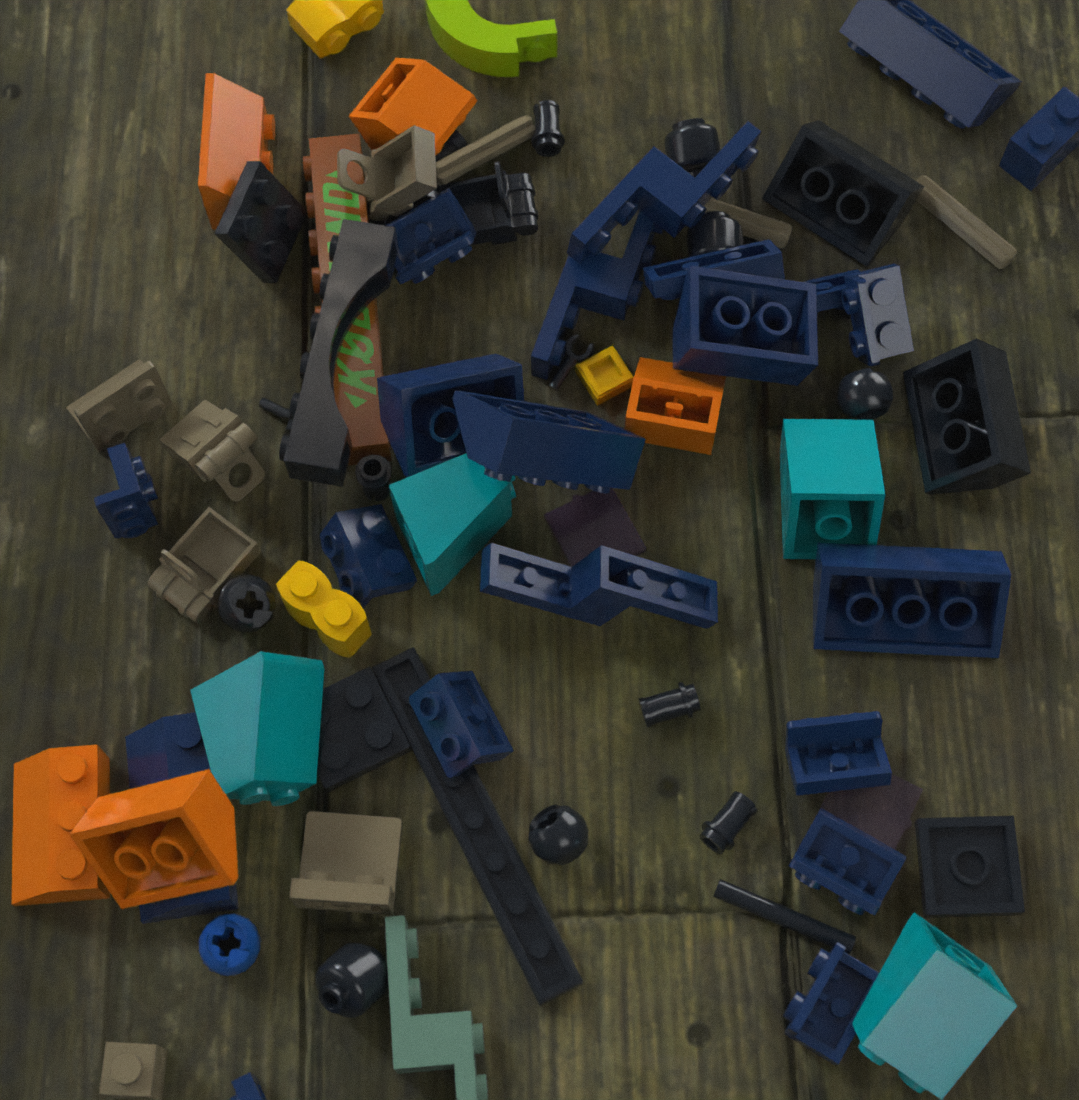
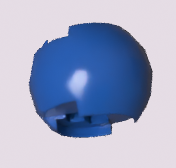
[199,914,260,976]

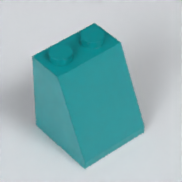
[779,419,885,559]
[389,453,516,596]
[190,651,325,806]
[852,912,1017,1100]

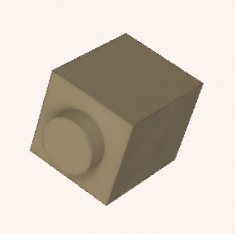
[99,1042,168,1100]

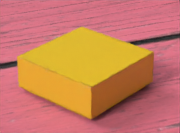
[575,345,634,406]

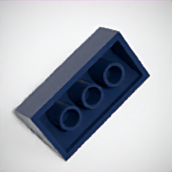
[839,0,1022,129]
[453,390,646,494]
[813,542,1011,658]
[125,712,239,924]

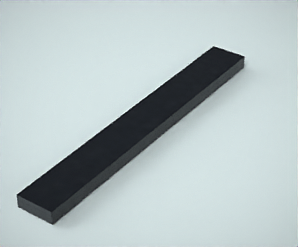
[372,647,583,1006]

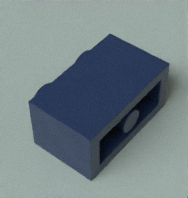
[999,86,1079,191]

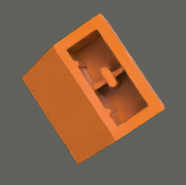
[349,57,477,156]
[625,357,726,455]

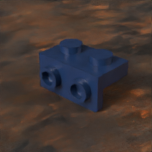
[386,188,477,285]
[94,443,158,538]
[320,504,417,609]
[785,711,892,796]
[789,808,907,915]
[783,942,879,1066]

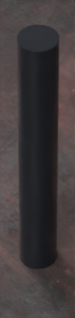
[713,879,856,955]

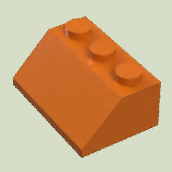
[198,73,275,230]
[12,744,110,906]
[69,769,238,909]

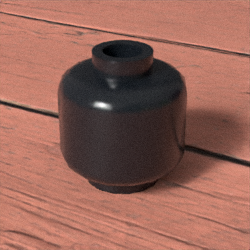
[664,118,721,177]
[687,211,744,257]
[315,943,389,1018]

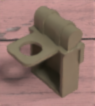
[337,125,437,221]
[159,400,265,502]
[147,507,261,623]

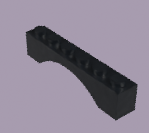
[279,219,399,487]

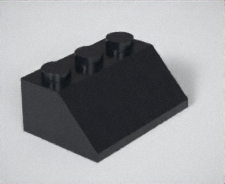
[762,120,925,266]
[903,338,1031,495]

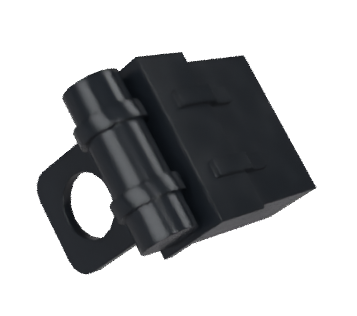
[439,161,539,245]

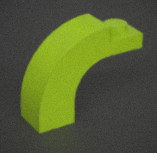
[425,0,557,77]

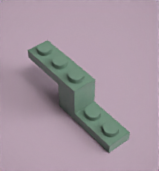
[385,915,488,1100]

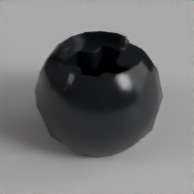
[837,368,893,420]
[218,574,276,633]
[528,804,589,865]

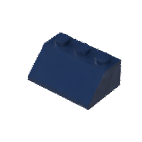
[673,266,818,386]
[377,354,524,477]

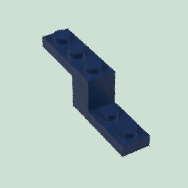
[567,121,761,264]
[531,211,664,380]
[643,239,860,314]
[480,543,718,629]

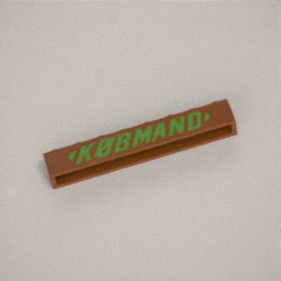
[303,133,392,465]

